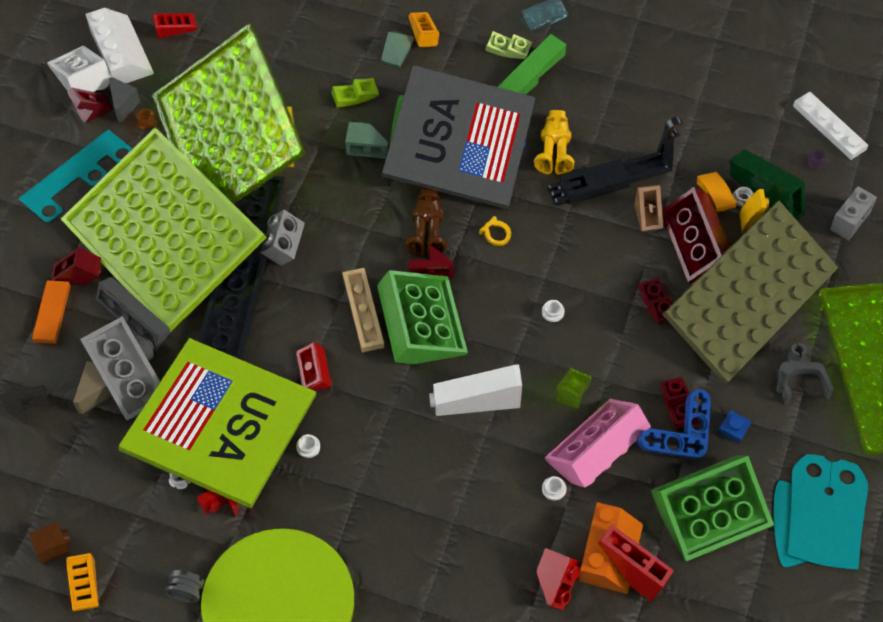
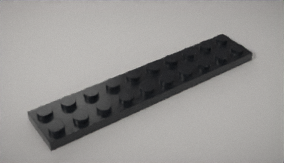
[198,172,285,360]

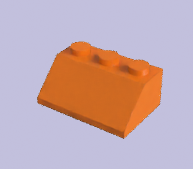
[578,502,643,594]

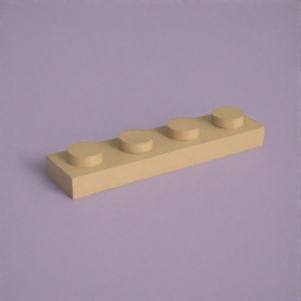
[342,268,384,352]

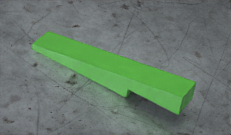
[498,34,566,95]

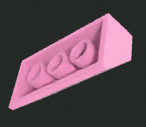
[544,399,651,488]

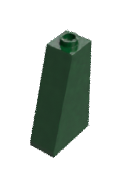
[729,149,805,220]

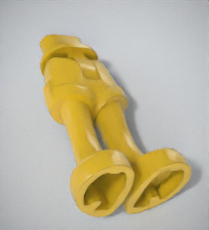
[534,110,575,175]

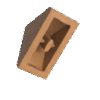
[634,185,663,231]

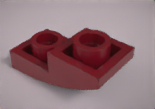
[637,277,673,324]
[660,377,698,430]

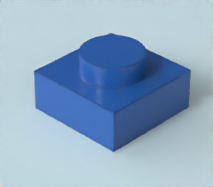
[718,410,752,443]

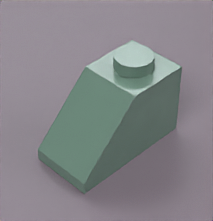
[345,122,389,159]

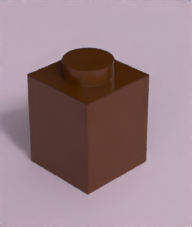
[29,522,72,564]

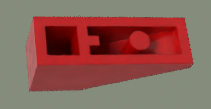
[598,524,674,601]

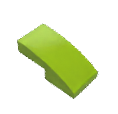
[331,78,379,107]

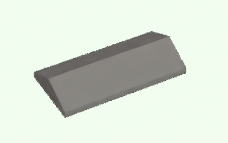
[80,316,160,421]

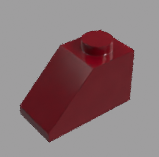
[51,247,101,285]

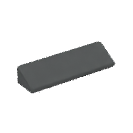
[96,277,170,352]

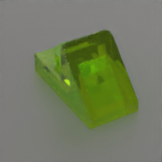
[557,368,592,409]

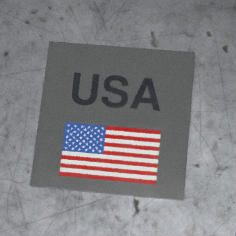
[382,65,536,209]

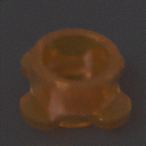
[135,109,158,130]

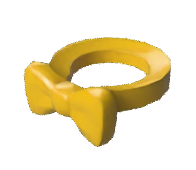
[479,216,511,246]

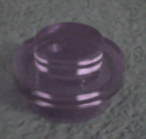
[806,149,828,170]

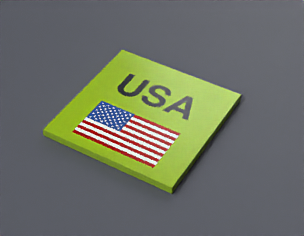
[118,338,316,508]

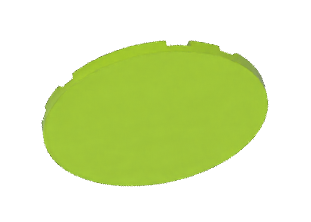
[201,529,354,622]

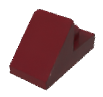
[67,87,113,123]
[408,245,453,278]

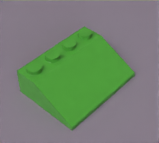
[377,270,468,364]
[651,455,774,562]

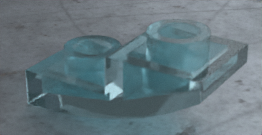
[522,0,569,31]

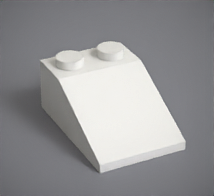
[47,45,111,92]

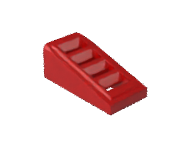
[153,13,198,39]

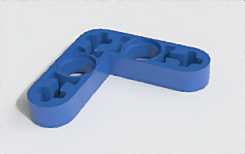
[637,389,711,459]

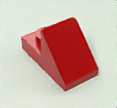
[197,490,240,517]

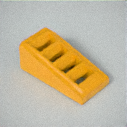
[408,12,439,47]
[66,553,99,612]

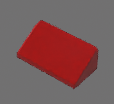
[296,342,332,391]

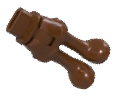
[405,188,447,256]

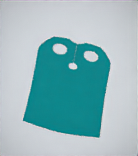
[788,454,868,570]

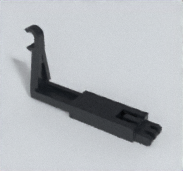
[547,117,683,206]

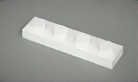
[793,92,868,160]

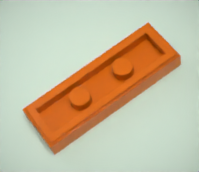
[32,280,71,344]

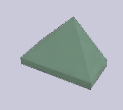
[381,31,415,68]

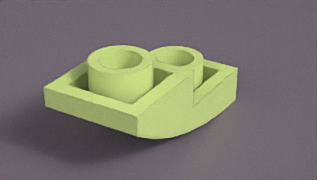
[485,31,532,59]

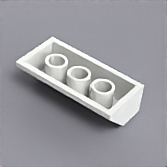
[85,8,154,83]

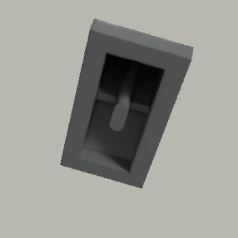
[108,77,140,122]

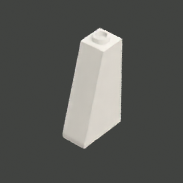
[429,365,522,416]

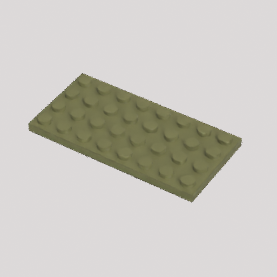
[662,201,838,384]

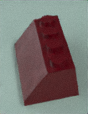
[662,187,730,283]

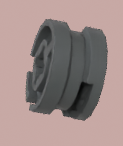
[164,570,204,603]

